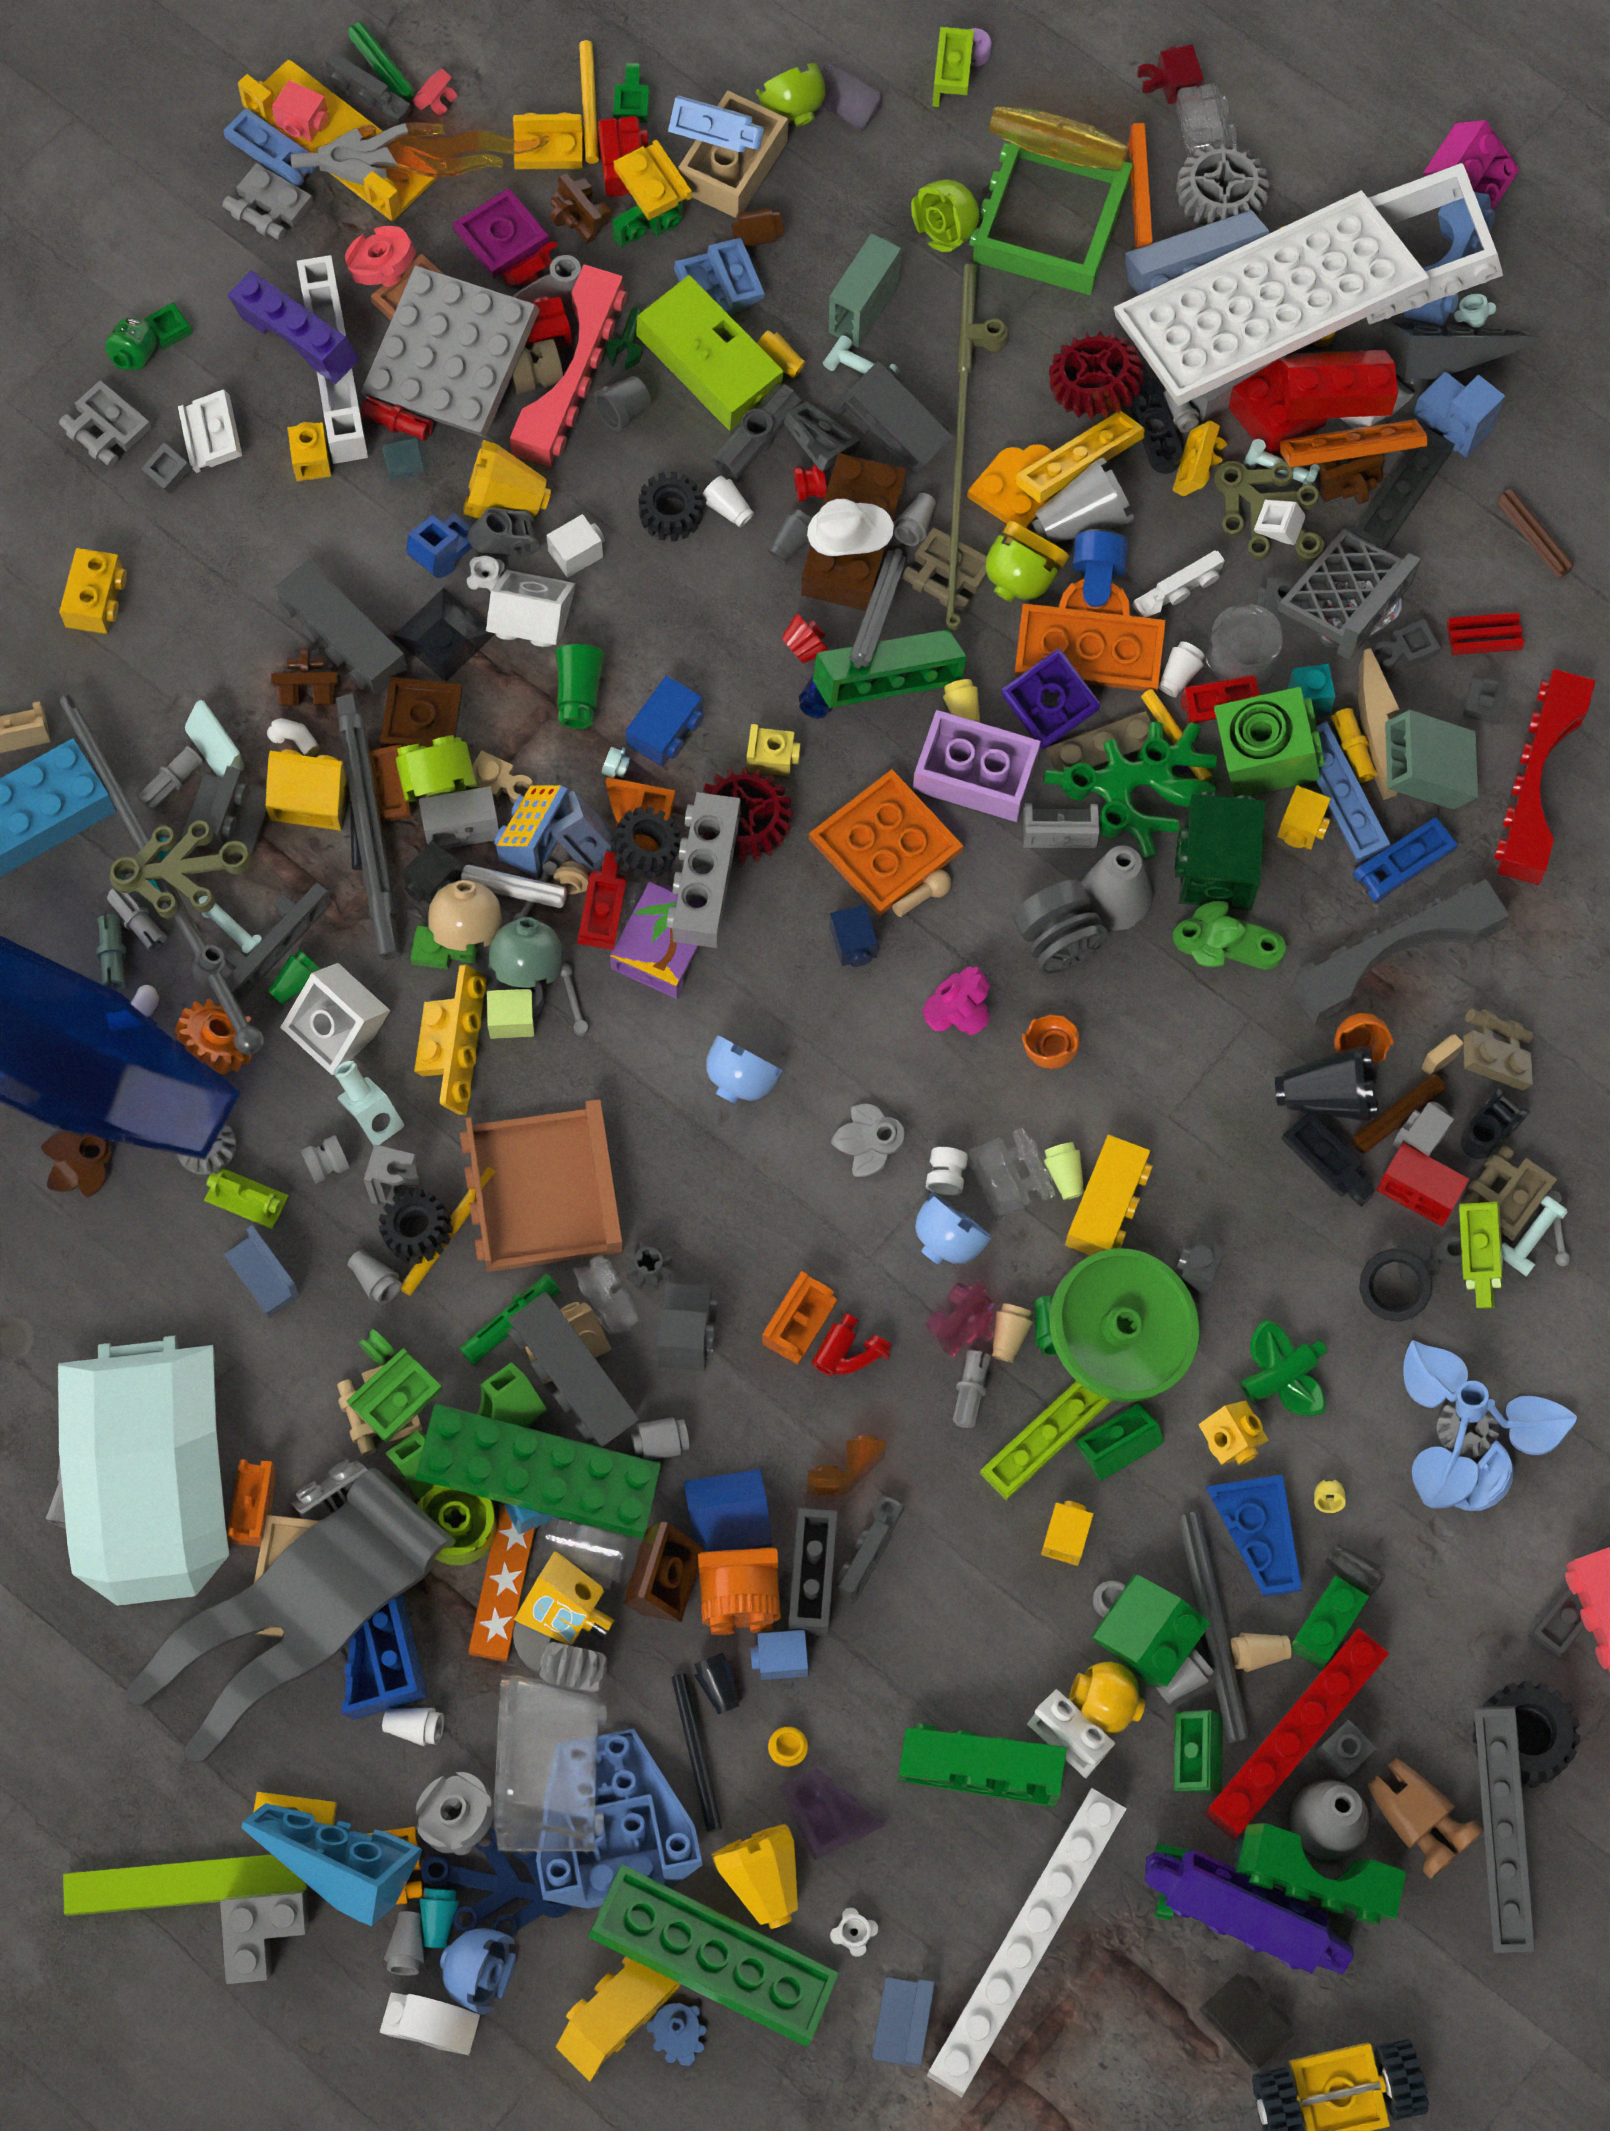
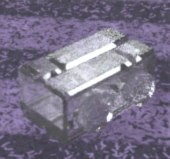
[1175,83,1237,158]

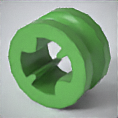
[358,1329,396,1366]

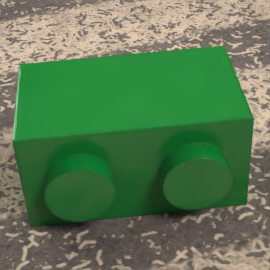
[1291,1575,1369,1671]

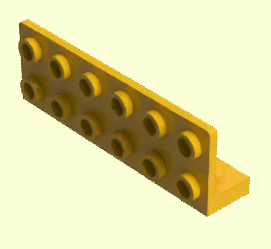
[238,60,438,222]

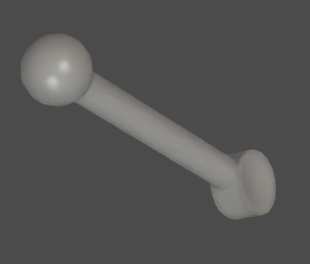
[513,861,557,921]
[560,964,588,1036]
[1546,1190,1570,1266]

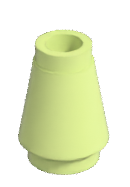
[1044,1142,1084,1200]

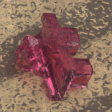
[926,1282,994,1357]

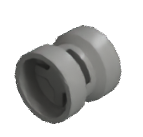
[300,1135,350,1184]

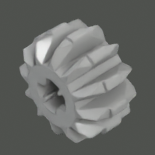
[539,1642,608,1692]

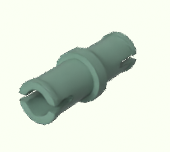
[96,914,127,991]

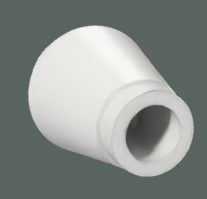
[702,475,754,528]
[1158,641,1205,697]
[382,1707,444,1747]

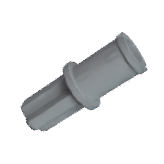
[138,746,203,810]
[107,888,168,952]
[953,1350,991,1428]

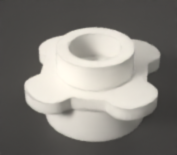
[467,556,505,591]
[830,1908,878,1957]

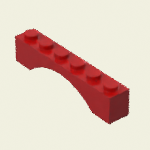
[1493,669,1596,885]
[1204,1628,1390,1841]

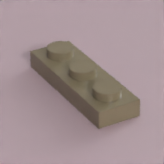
[1046,711,1151,771]

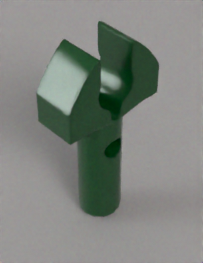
[606,307,643,370]

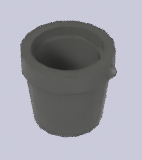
[593,376,651,432]

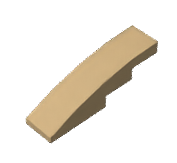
[1358,648,1400,800]

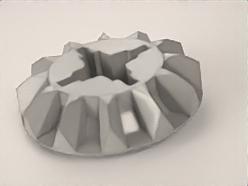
[175,1117,236,1174]
[1437,1401,1499,1458]

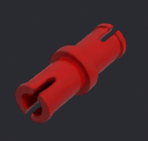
[360,396,433,442]

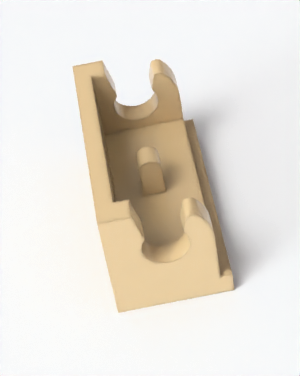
[0,701,51,753]

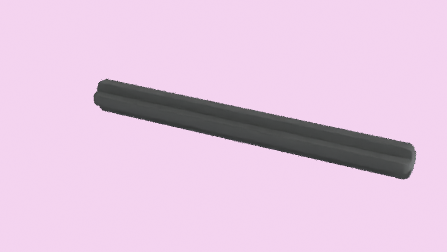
[1179,1512,1249,1743]

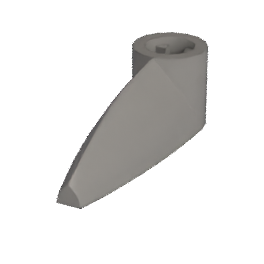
[512,255,581,303]

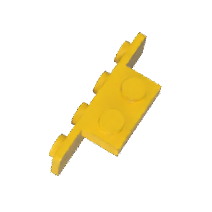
[414,964,486,1115]

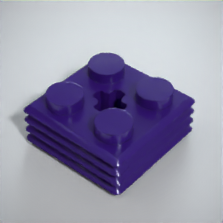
[1001,649,1100,749]

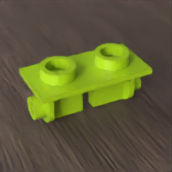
[204,1168,289,1230]

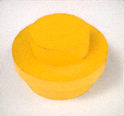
[768,1726,808,1767]

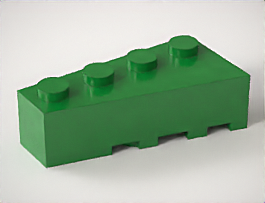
[897,1724,1067,1808]

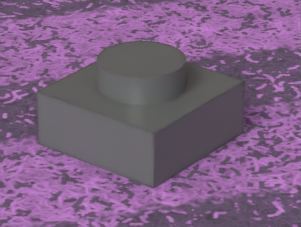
[141,443,193,494]

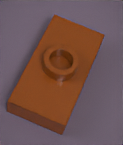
[369,744,413,823]

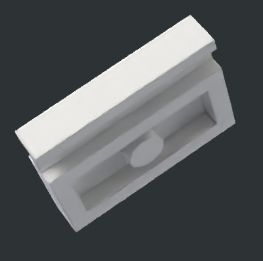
[178,389,242,473]

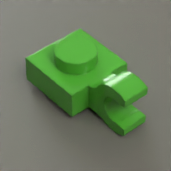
[410,926,478,969]

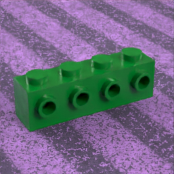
[813,629,966,708]

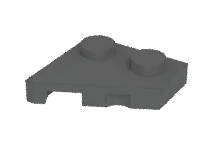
[783,401,861,471]

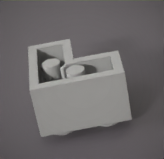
[220,1889,310,1984]

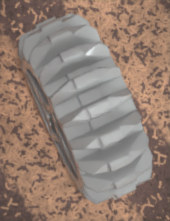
[1176,142,1269,226]

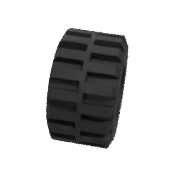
[1472,1681,1581,1788]

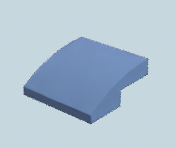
[674,238,765,315]

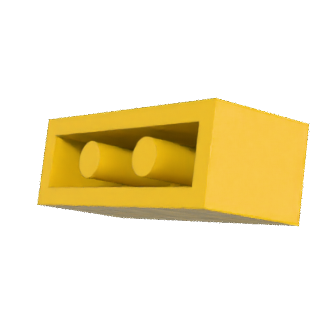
[1065,1134,1153,1256]

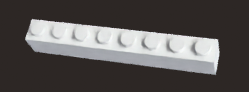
[927,1788,1126,2098]

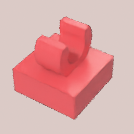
[411,68,457,115]

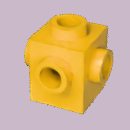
[1198,1400,1269,1465]

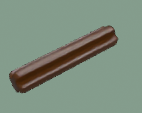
[1497,489,1574,578]
[1352,1074,1446,1153]

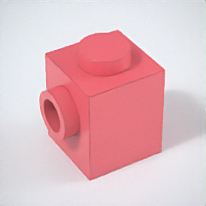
[272,80,329,142]

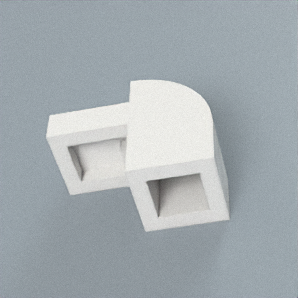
[379,1992,480,2055]

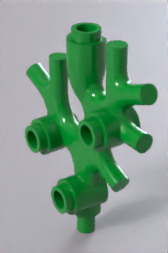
[1043,722,1217,860]

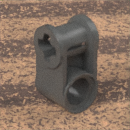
[467,508,540,557]

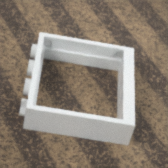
[1366,163,1503,325]

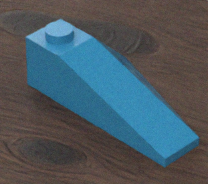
[242,1803,422,1927]

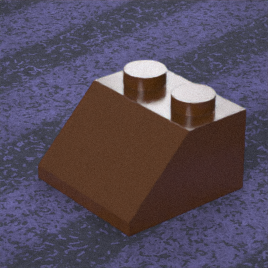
[624,1521,704,1623]

